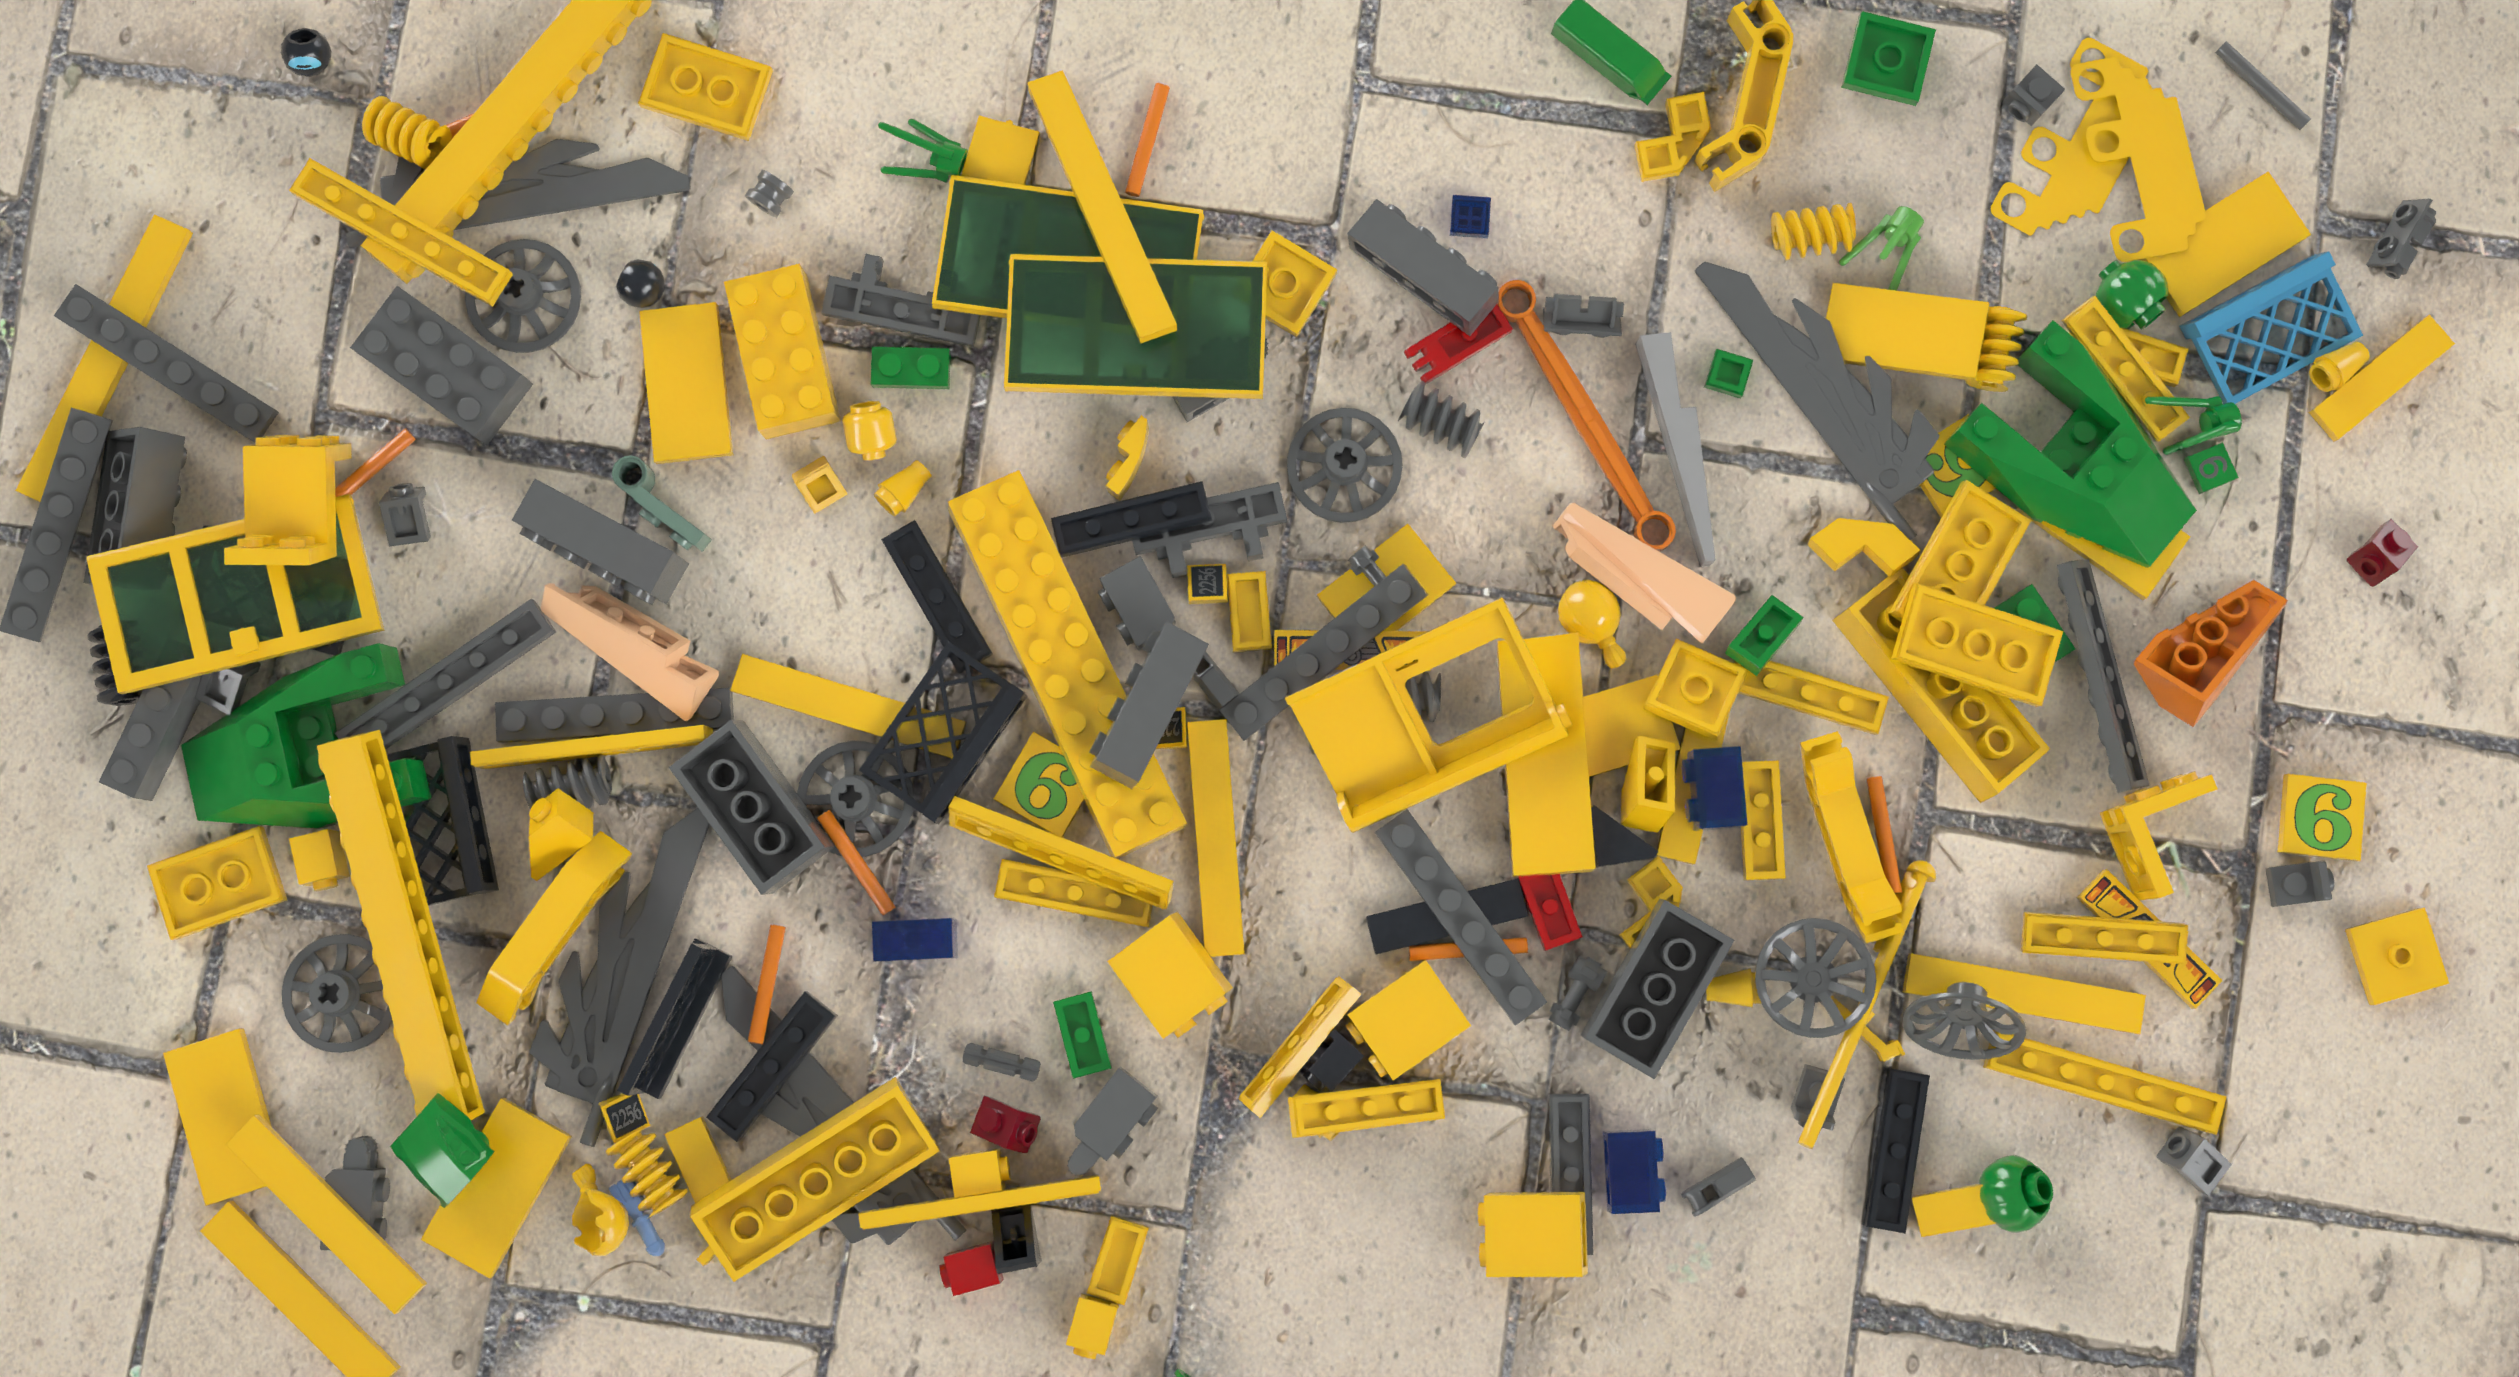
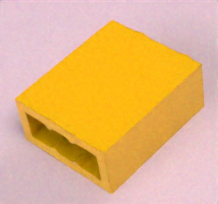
[1107,911,1233,1039]
[1345,960,1471,1080]
[1478,1192,1588,1277]

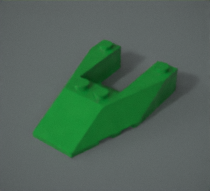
[1944,320,2197,568]
[181,643,431,829]

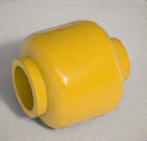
[842,401,897,460]

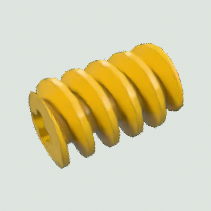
[362,96,452,169]
[1771,202,1856,260]
[1965,306,2027,392]
[606,1129,688,1219]

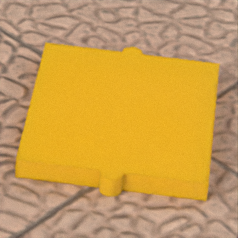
[961,115,1040,185]

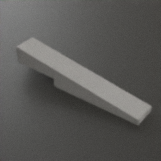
[1635,332,1716,567]

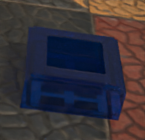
[1449,195,1491,239]

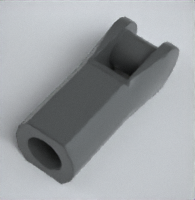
[1193,651,1239,710]
[1681,1157,1756,1217]

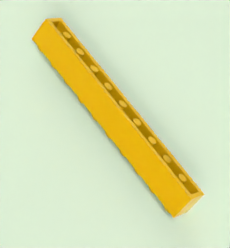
[360,0,652,284]
[317,729,485,1121]

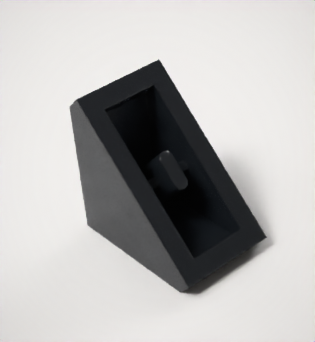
[1591,805,1659,868]
[991,1204,1042,1274]

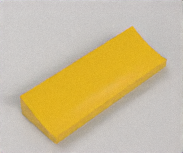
[1832,568,2050,803]
[1497,632,1596,876]
[690,1077,940,1282]

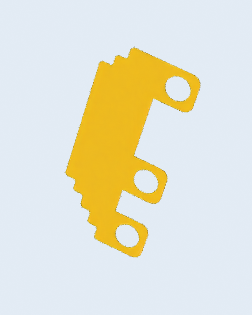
[1991,38,2152,236]
[2070,56,2207,262]

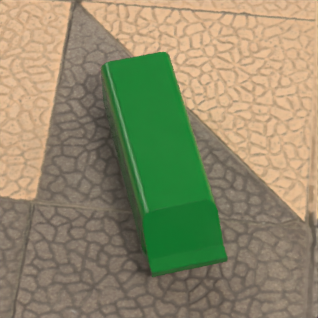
[1551,0,1672,106]

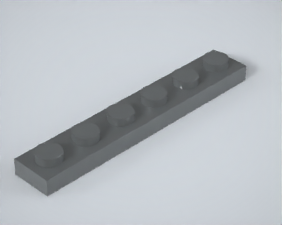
[54,284,279,443]
[0,407,113,642]
[2057,559,2150,793]
[1220,564,1429,741]
[335,599,556,750]
[495,688,734,743]
[1375,809,1547,1026]

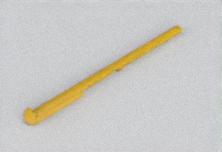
[1798,860,1936,1149]

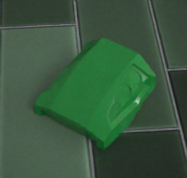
[390,1093,495,1208]

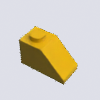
[1621,736,1675,833]
[529,788,594,881]

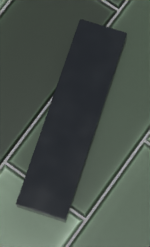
[1051,481,1212,558]
[881,520,993,674]
[1366,878,1528,955]
[706,991,838,1142]
[1863,1068,1930,1234]

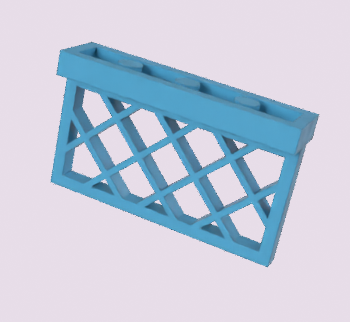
[2179,251,2363,404]

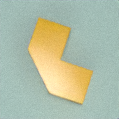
[1634,92,1711,182]
[1808,518,1920,577]
[1619,856,1683,949]

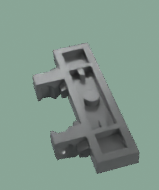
[821,254,981,347]
[1132,482,1287,578]

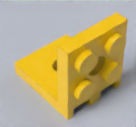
[2100,771,2218,900]

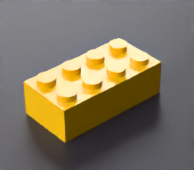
[724,263,841,440]

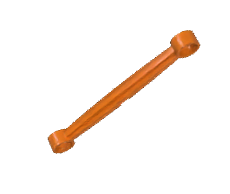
[1497,280,1676,552]

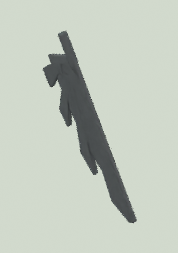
[346,139,691,248]
[1695,262,1939,540]
[529,808,710,1147]
[721,966,967,1245]

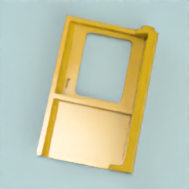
[1285,597,1573,833]

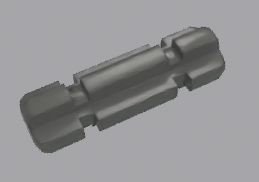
[963,1043,1041,1081]

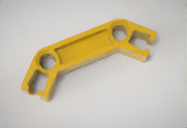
[1694,0,1794,192]
[1800,731,1904,944]
[476,831,632,1026]

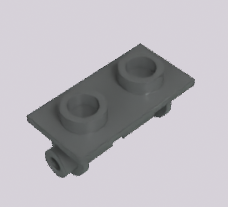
[2366,199,2436,279]
[1543,293,1624,338]

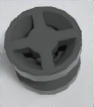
[745,170,794,218]

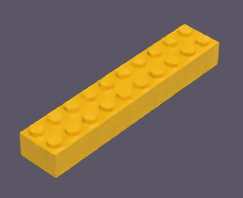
[948,470,1187,859]

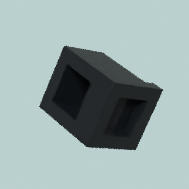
[1303,1029,1364,1091]

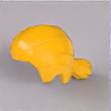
[1558,580,1627,669]
[572,1164,629,1256]

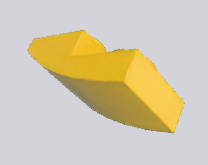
[1105,415,1149,501]

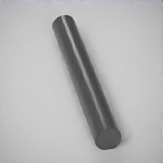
[2215,41,2311,130]

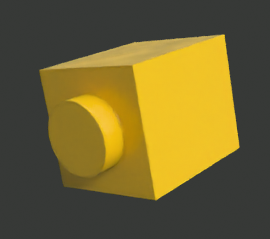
[289,829,350,891]
[949,1148,1011,1198]
[1066,1293,1119,1359]

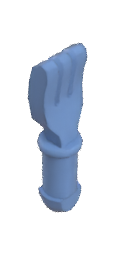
[609,1180,665,1256]

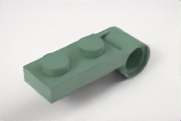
[612,456,712,552]

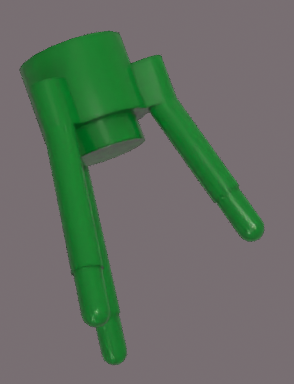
[878,118,968,183]
[2145,396,2242,455]

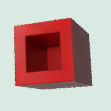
[939,1241,1004,1296]

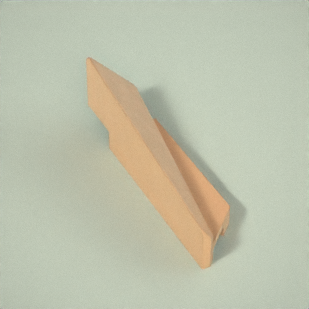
[1553,503,1736,643]
[541,583,719,721]

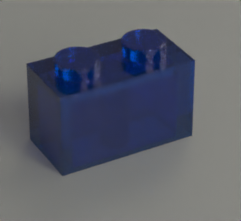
[1682,746,1748,831]
[872,918,958,962]
[1603,1129,1666,1214]

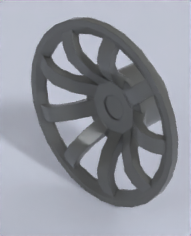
[465,239,581,353]
[1287,408,1403,523]
[797,741,914,857]
[1755,918,1876,1038]
[282,934,393,1053]
[1903,982,2026,1060]

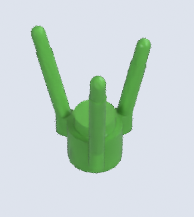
[1839,206,1924,291]

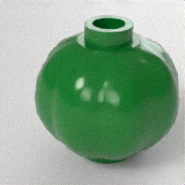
[2096,260,2168,330]
[1979,1155,2053,1233]

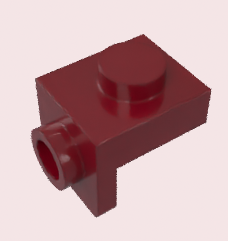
[2346,519,2418,587]
[970,1095,1041,1154]

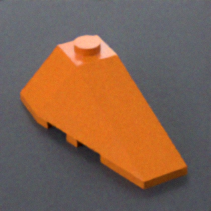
[2134,580,2288,727]

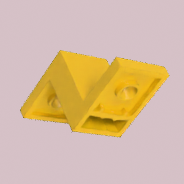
[224,435,352,565]

